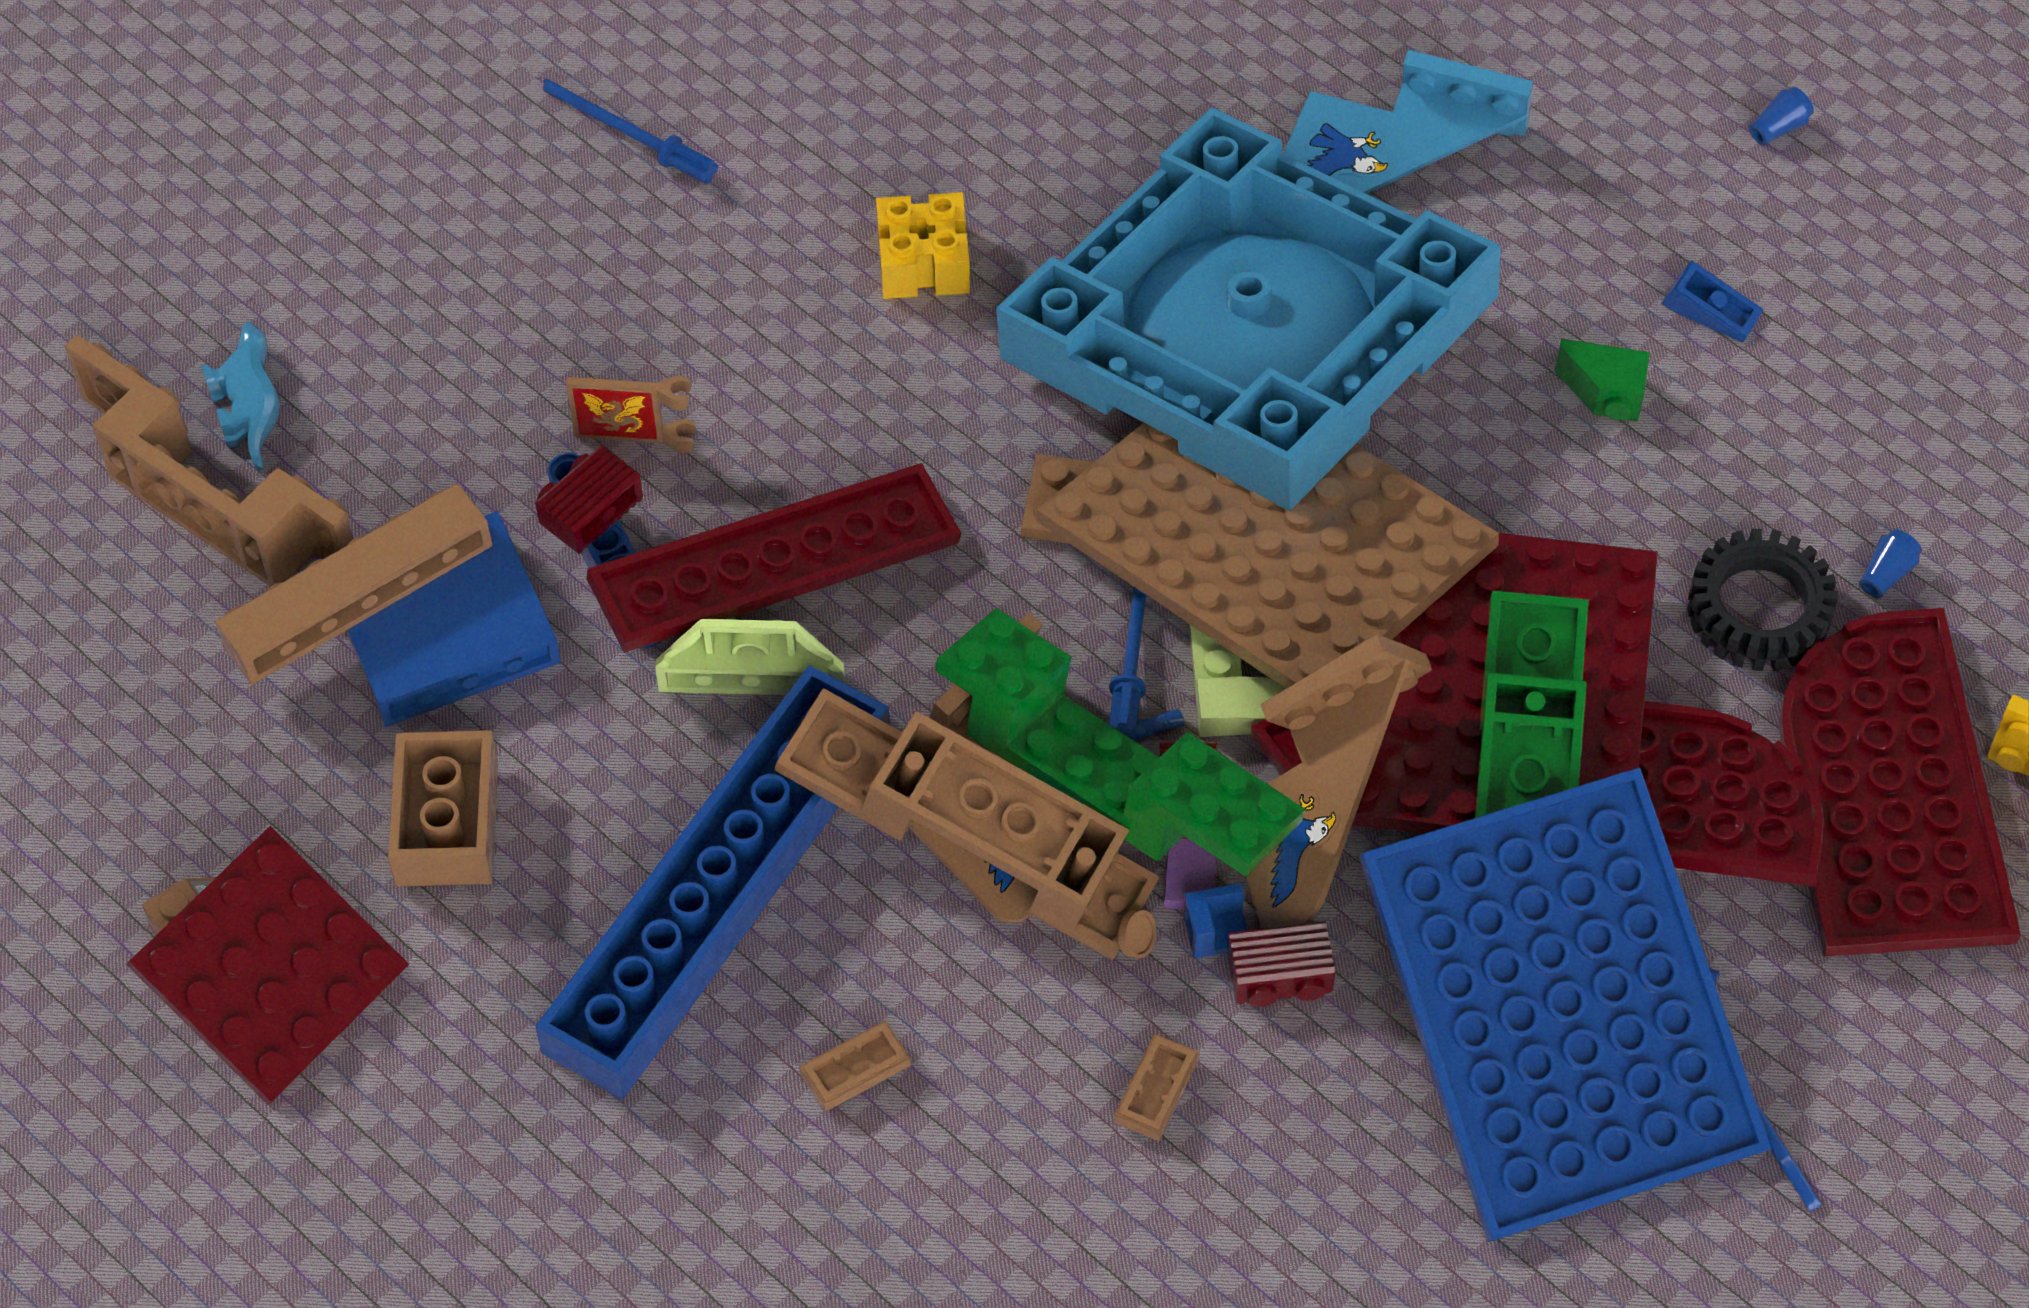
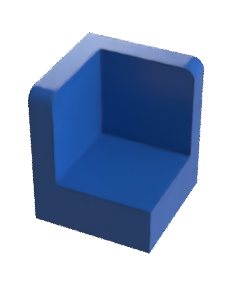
[1183,884,1248,959]

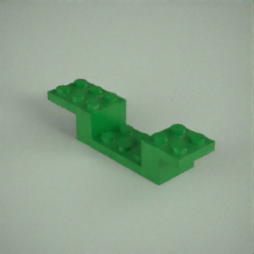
[1475,591,1589,818]
[935,608,1305,877]

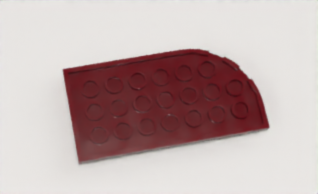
[1779,608,2021,956]
[1638,701,1824,887]

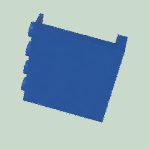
[346,511,561,728]

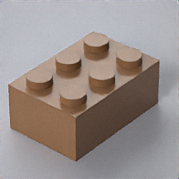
[388,730,498,886]

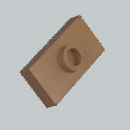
[799,1020,911,1112]
[1114,1033,1200,1141]

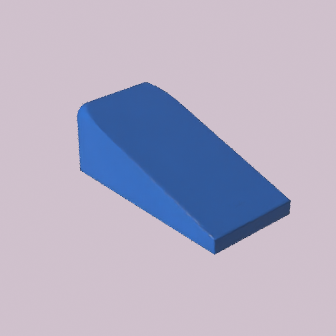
[1661,260,1764,343]

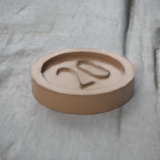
[1118,909,1157,959]

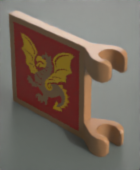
[566,376,696,453]

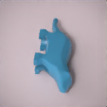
[201,322,280,471]

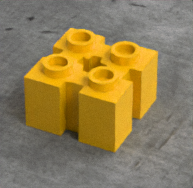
[876,192,970,299]

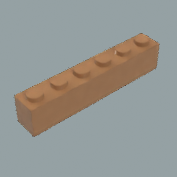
[215,483,493,685]

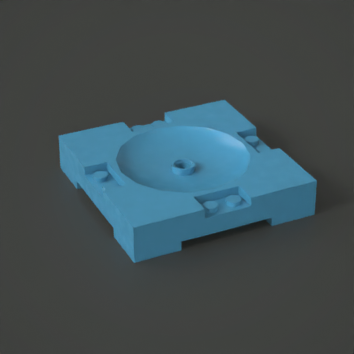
[996,107,1501,511]

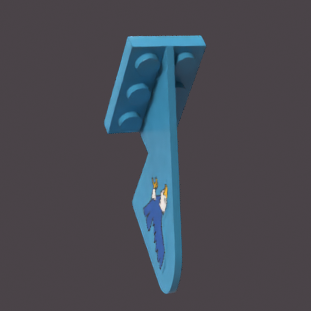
[1283,49,1533,194]

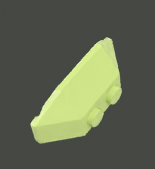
[655,619,845,695]

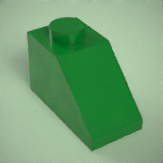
[1555,338,1650,421]

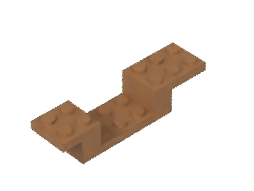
[64,335,355,587]
[774,688,1160,960]

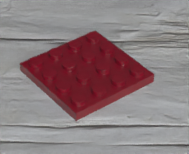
[126,826,409,1105]

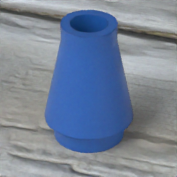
[1749,87,1814,146]
[1859,529,1922,598]

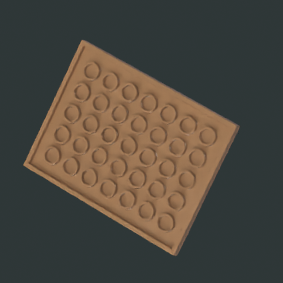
[1037,423,1499,689]

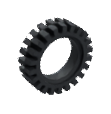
[1687,529,1838,671]

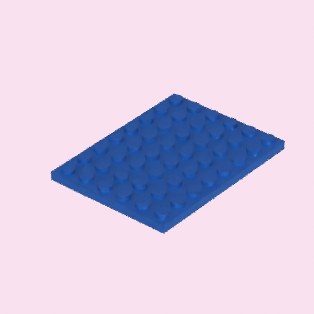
[1359,768,1772,1242]

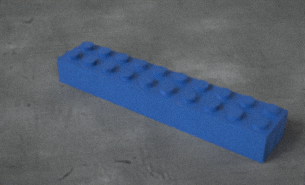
[535,665,890,1100]

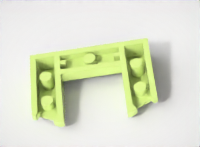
[1189,624,1286,737]

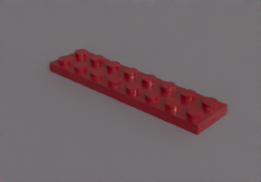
[586,463,961,653]

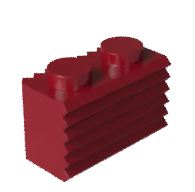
[535,445,643,554]
[1227,921,1335,1007]

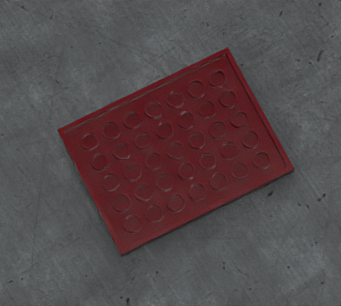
[1352,533,1658,834]

